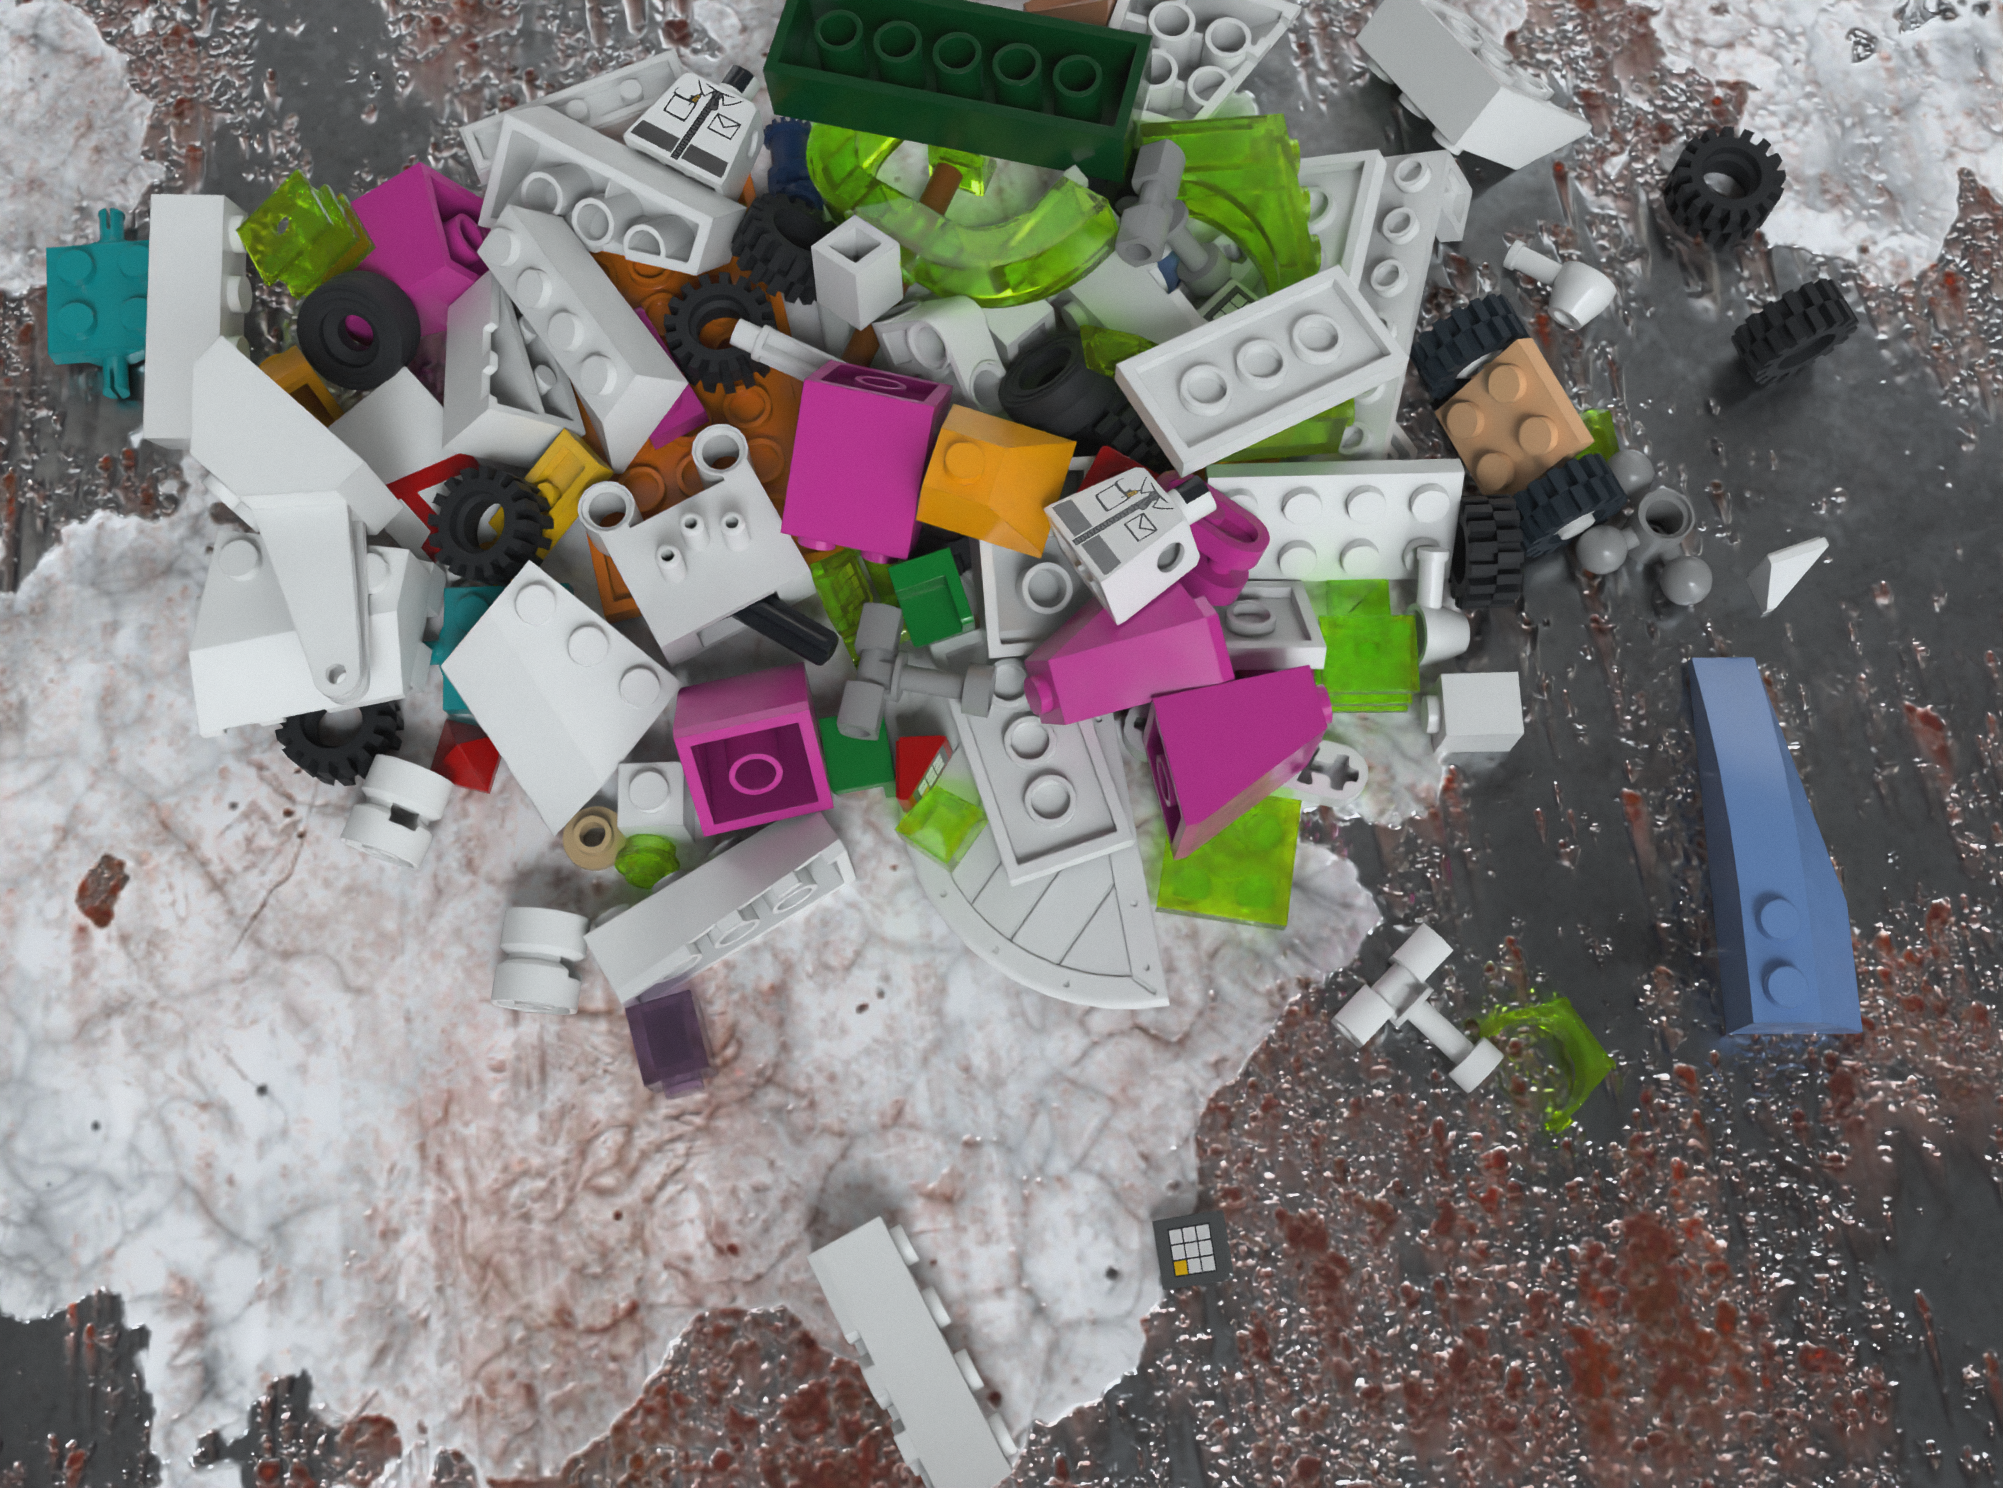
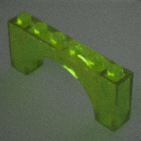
[1135,113,1355,463]

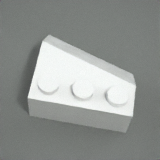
[1355,0,1593,170]
[440,560,684,836]

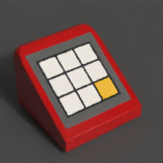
[896,735,952,816]

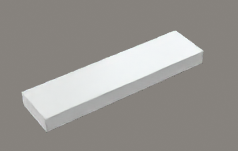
[459,48,685,186]

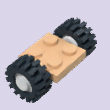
[1409,294,1628,558]

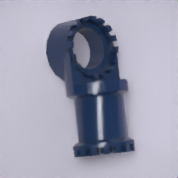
[763,116,826,222]

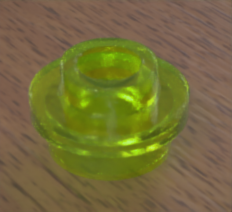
[614,834,681,889]

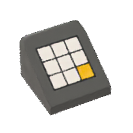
[1152,1210,1234,1290]

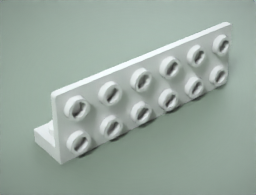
[1279,149,1473,463]

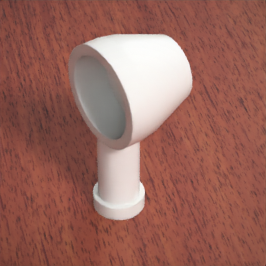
[1503,240,1616,330]
[1403,546,1470,666]

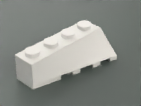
[478,105,747,275]
[1026,165,1207,370]
[143,194,254,450]
[477,204,689,474]
[583,811,857,1014]
[806,1216,1018,1488]

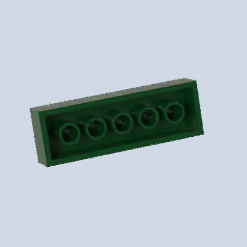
[763,0,1153,183]

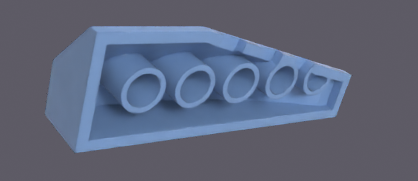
[1688,657,1863,1034]

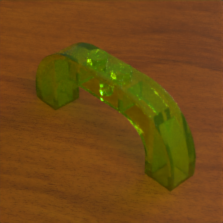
[806,122,1119,309]

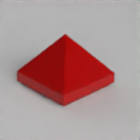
[430,719,501,794]

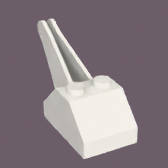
[190,335,404,705]

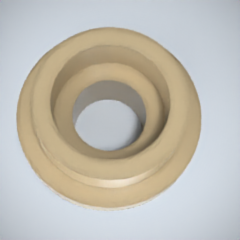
[563,806,628,871]

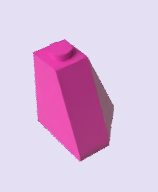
[1024,576,1235,725]

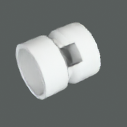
[339,754,455,870]
[490,907,591,1015]

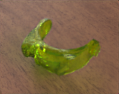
[1478,997,1615,1134]

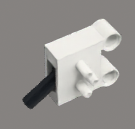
[578,424,839,668]

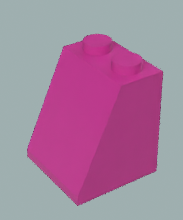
[309,162,491,346]
[780,360,953,564]
[673,661,834,837]
[1142,665,1333,860]

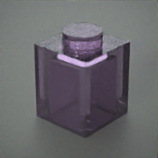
[625,989,719,1100]

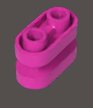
[1156,470,1270,606]

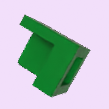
[887,547,975,649]
[819,714,896,798]

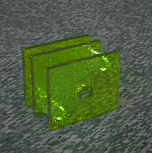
[236,168,376,300]
[1314,615,1420,713]

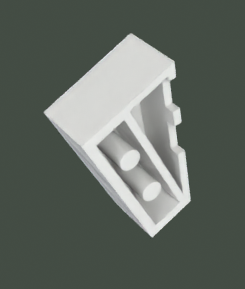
[442,269,586,469]

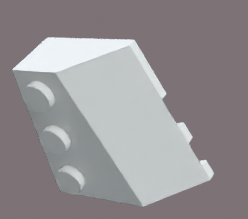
[1108,0,1302,149]
[188,530,432,739]

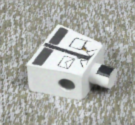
[623,65,765,202]
[1044,467,1217,626]

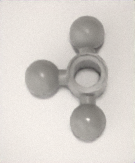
[1576,450,1713,606]

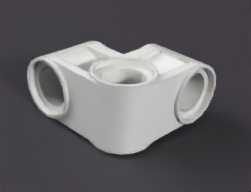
[871,295,1007,416]

